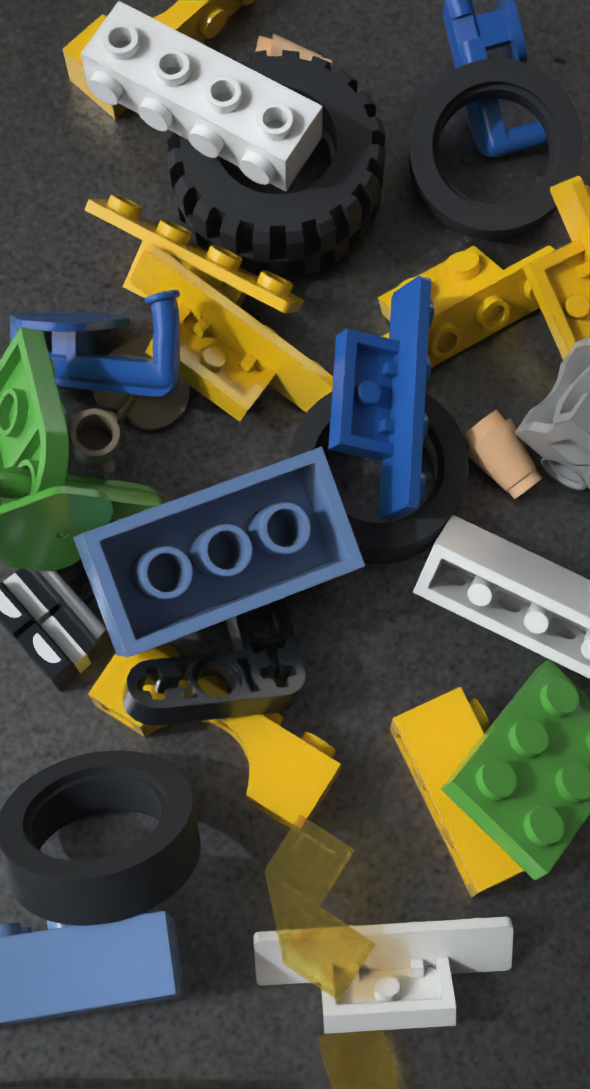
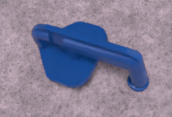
[443,0,548,158]
[10,290,180,397]

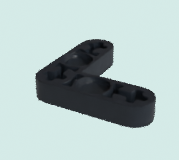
[123,598,306,725]

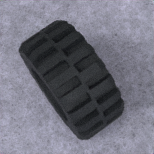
[167,50,386,278]

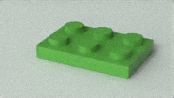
[441,659,590,880]

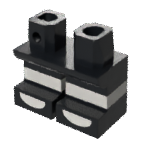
[0,559,112,692]

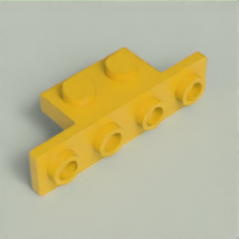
[522,175,590,360]
[84,193,304,314]
[130,244,333,422]
[378,245,556,368]

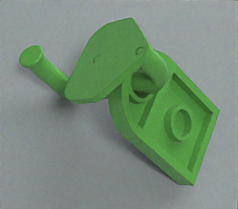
[0,327,163,571]

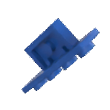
[328,276,434,520]

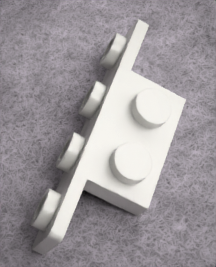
[253,917,514,1034]

